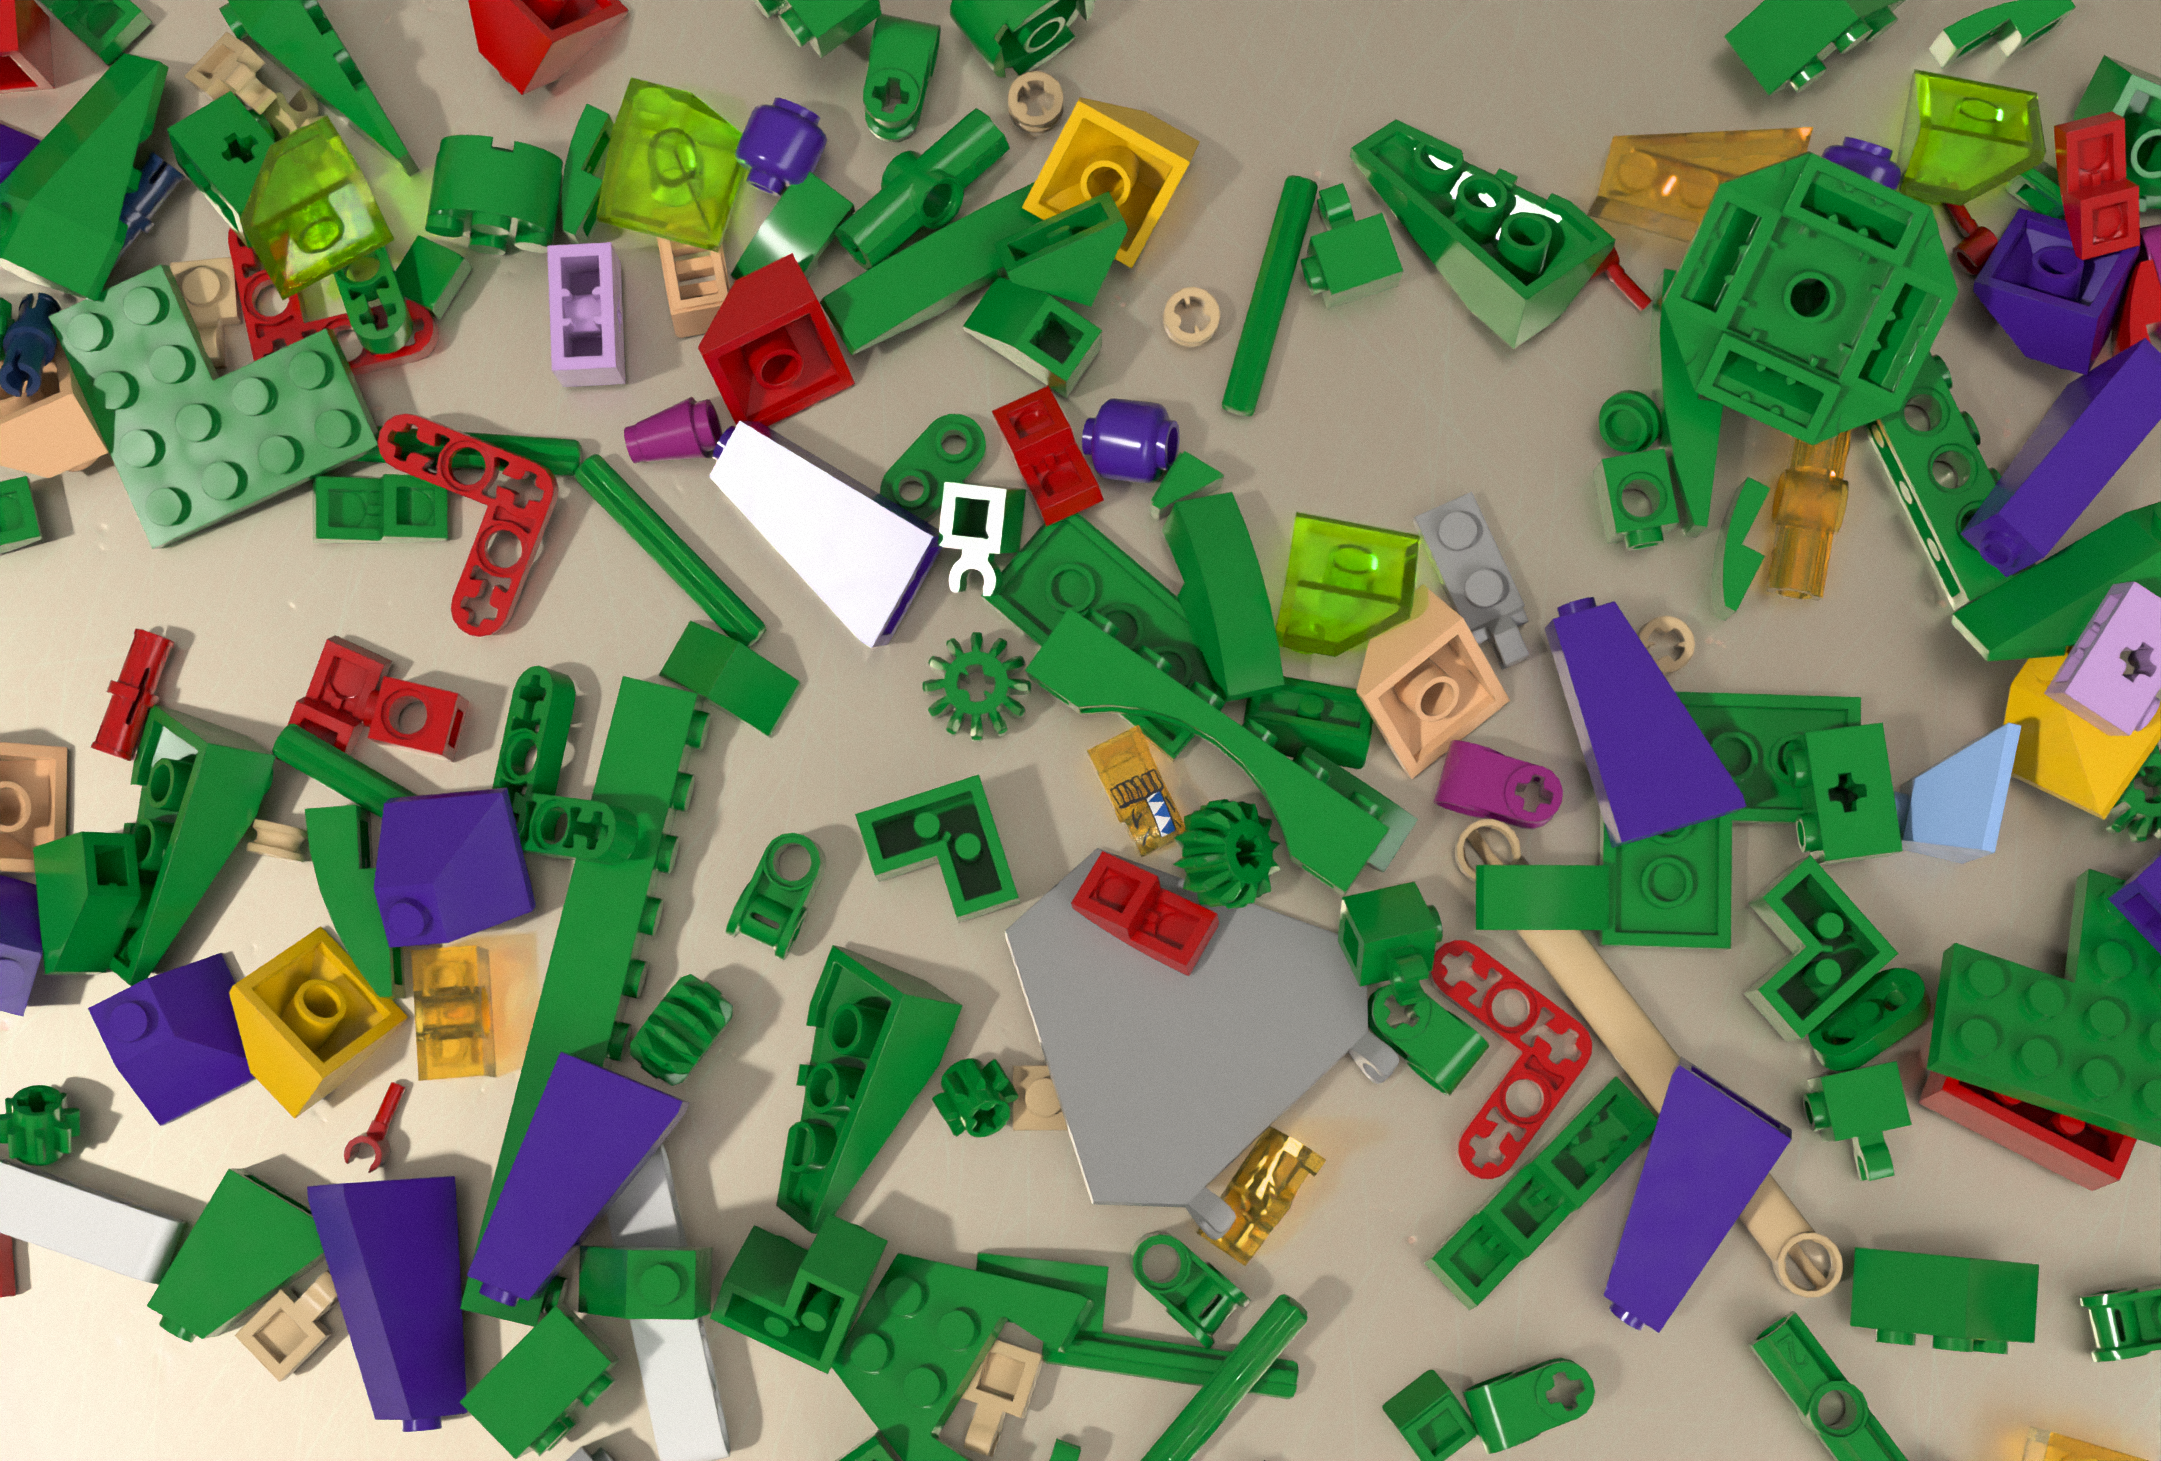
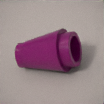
[624,397,722,464]

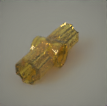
[1765,429,1852,601]

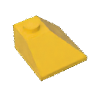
[1022,97,1200,268]
[2003,645,2161,820]
[229,926,408,1119]

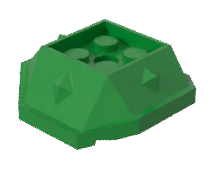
[1662,151,1959,445]

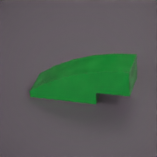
[1162,492,1285,702]
[305,805,406,1000]

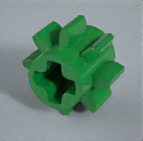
[932,1058,1019,1138]
[0,1085,81,1166]

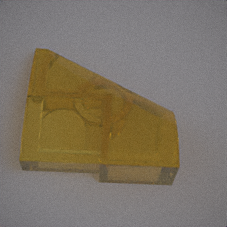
[1196,1127,1326,1266]

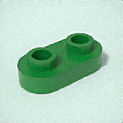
[880,414,986,523]
[1808,968,1931,1071]

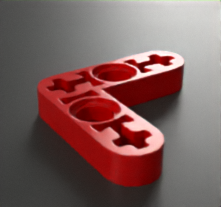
[228,227,439,376]
[378,413,559,637]
[1429,940,1592,1179]

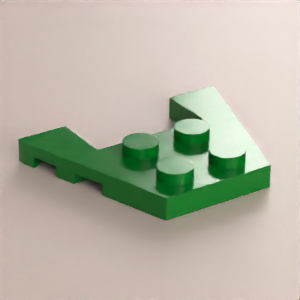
[832,1253,1095,1461]

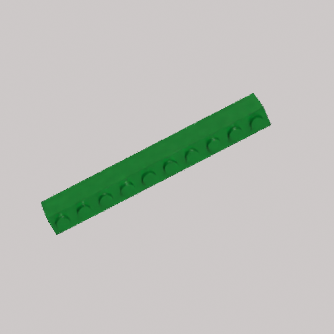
[460,676,711,1327]

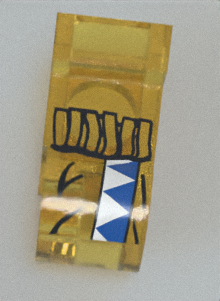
[1087,725,1186,858]

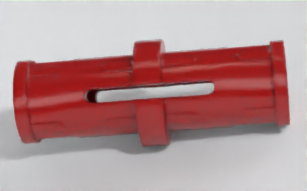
[90,628,175,761]

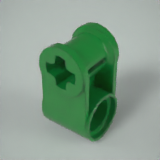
[863,14,941,142]
[725,833,826,961]
[1367,984,1490,1097]
[1129,1231,1252,1350]
[2079,1284,2161,1362]
[1462,1357,1595,1454]

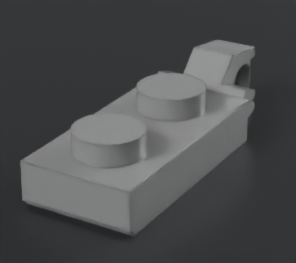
[1413,492,1529,670]

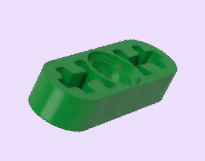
[314,185,413,354]

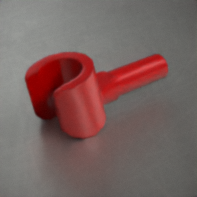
[1940,186,1998,275]
[1588,247,1652,311]
[344,1082,406,1173]

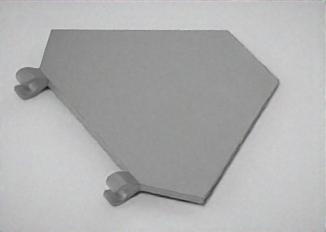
[1005,848,1399,1240]

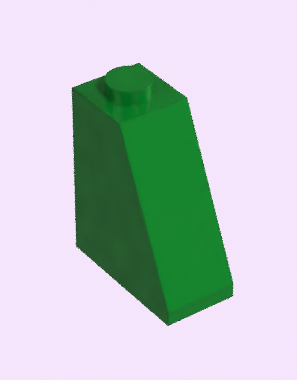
[147,1168,326,1343]
[578,1245,713,1320]

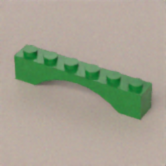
[1025,607,1390,897]

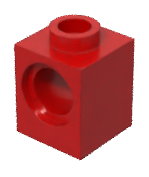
[363,676,469,763]

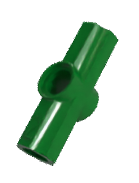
[834,108,1010,270]
[1748,1311,1908,1461]

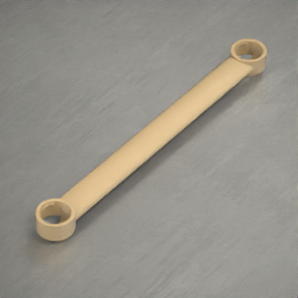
[1455,819,1843,1298]

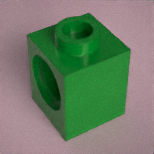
[1593,448,1679,550]

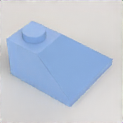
[1894,723,2021,864]

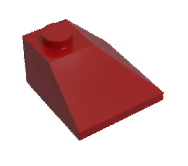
[468,0,629,95]
[698,253,855,427]

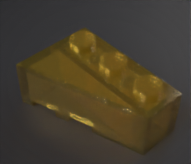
[1587,127,1813,244]

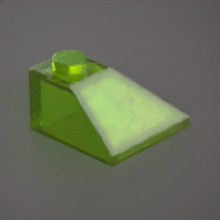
[1896,69,2046,206]
[597,77,747,253]
[239,115,395,300]
[1275,512,1420,657]

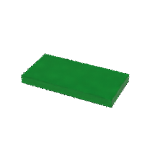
[981,513,1222,762]

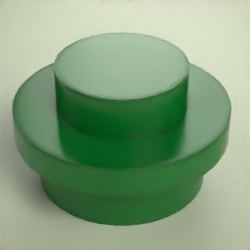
[1599,390,1662,453]

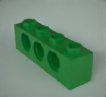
[1862,351,2036,611]

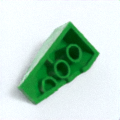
[0,53,169,302]

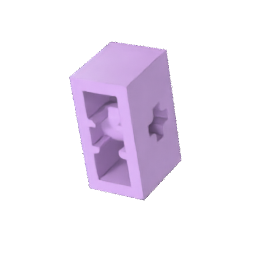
[547,242,626,387]
[2044,581,2161,736]

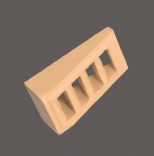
[652,198,731,338]

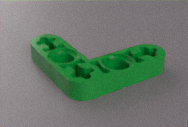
[492,665,639,865]

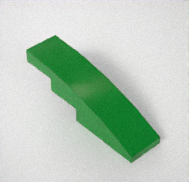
[820,182,1043,355]
[1650,269,1723,538]
[1424,1076,1658,1311]

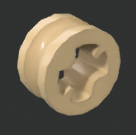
[1008,71,1064,134]
[1163,287,1220,347]
[1637,616,1695,674]
[246,819,308,863]

